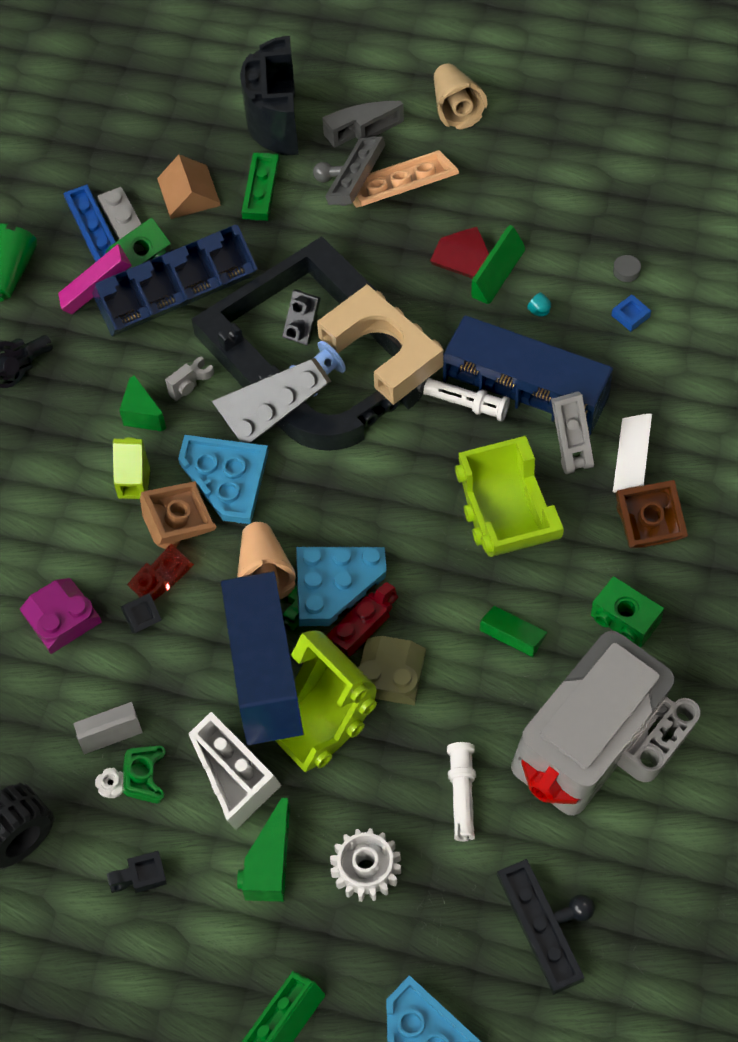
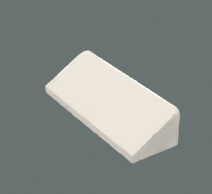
[613,414,652,492]

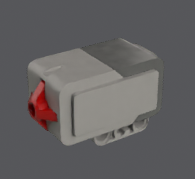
[511,631,700,816]

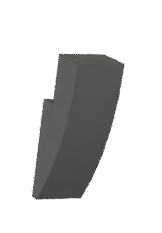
[322,101,404,148]

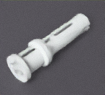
[423,378,510,422]
[447,742,476,841]

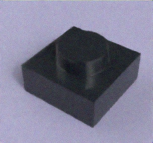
[120,593,162,633]

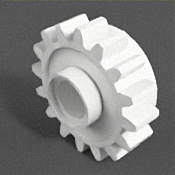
[330,828,401,902]

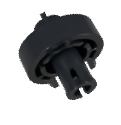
[0,335,53,388]

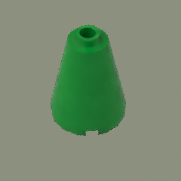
[0,223,37,302]

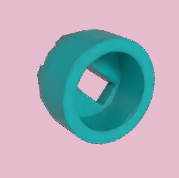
[527,292,551,317]

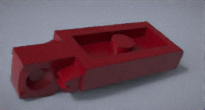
[326,582,399,656]

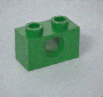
[106,217,171,270]
[591,576,664,648]

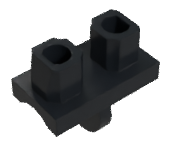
[282,289,321,345]

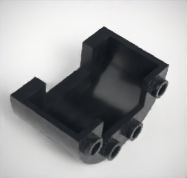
[240,36,299,155]

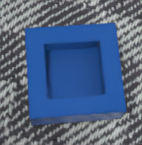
[611,294,651,332]

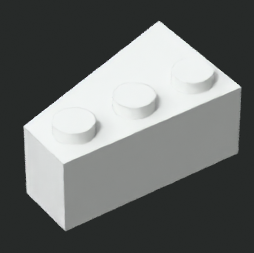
[188,712,282,830]

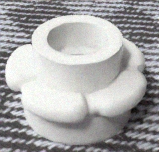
[95,768,123,798]

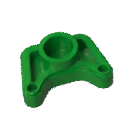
[122,745,166,804]

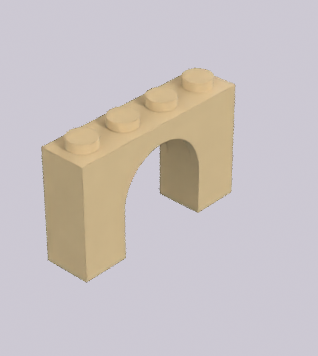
[317,284,444,405]

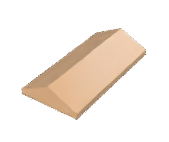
[353,150,459,208]

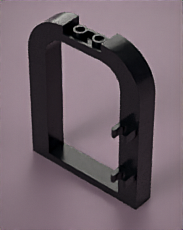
[191,236,427,451]

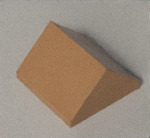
[157,154,221,219]

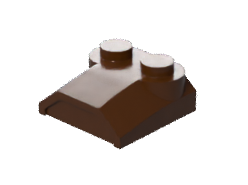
[615,480,688,549]

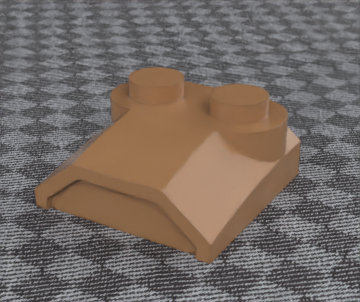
[140,481,216,549]

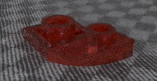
[127,544,194,601]

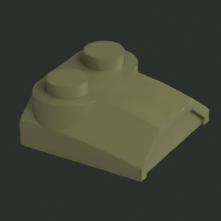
[358,636,426,706]

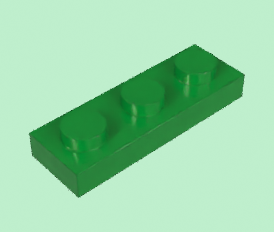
[241,152,279,221]

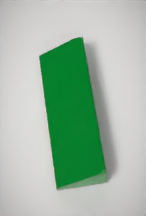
[471,225,525,304]
[242,971,325,1042]

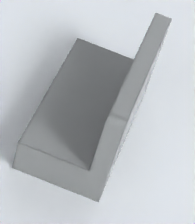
[73,702,143,754]

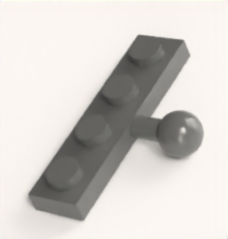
[313,136,385,206]

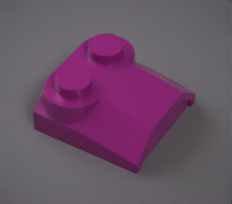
[20,578,102,654]

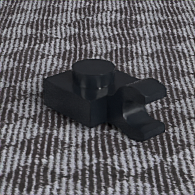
[107,850,167,893]

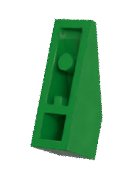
[237,798,290,902]

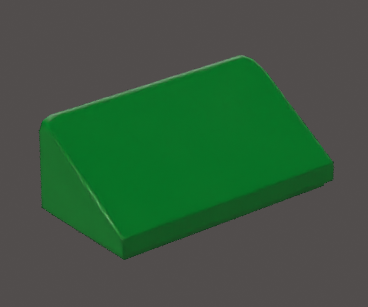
[480,606,547,658]

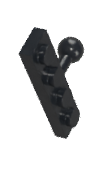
[497,859,595,995]

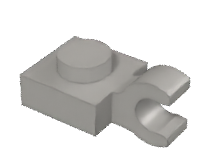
[165,356,214,401]

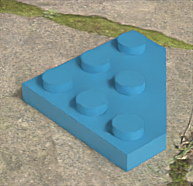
[178,435,269,524]
[296,547,387,626]
[386,975,481,1042]

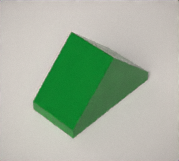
[119,375,166,431]

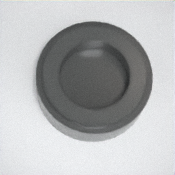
[613,255,641,282]

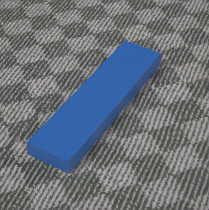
[63,184,116,262]

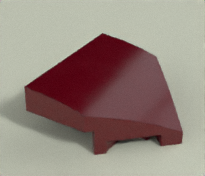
[430,227,489,279]

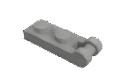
[551,391,594,475]

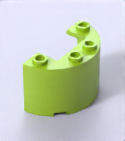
[455,436,564,557]
[275,630,377,772]

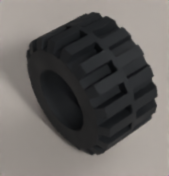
[0,783,54,869]

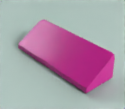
[58,244,132,314]

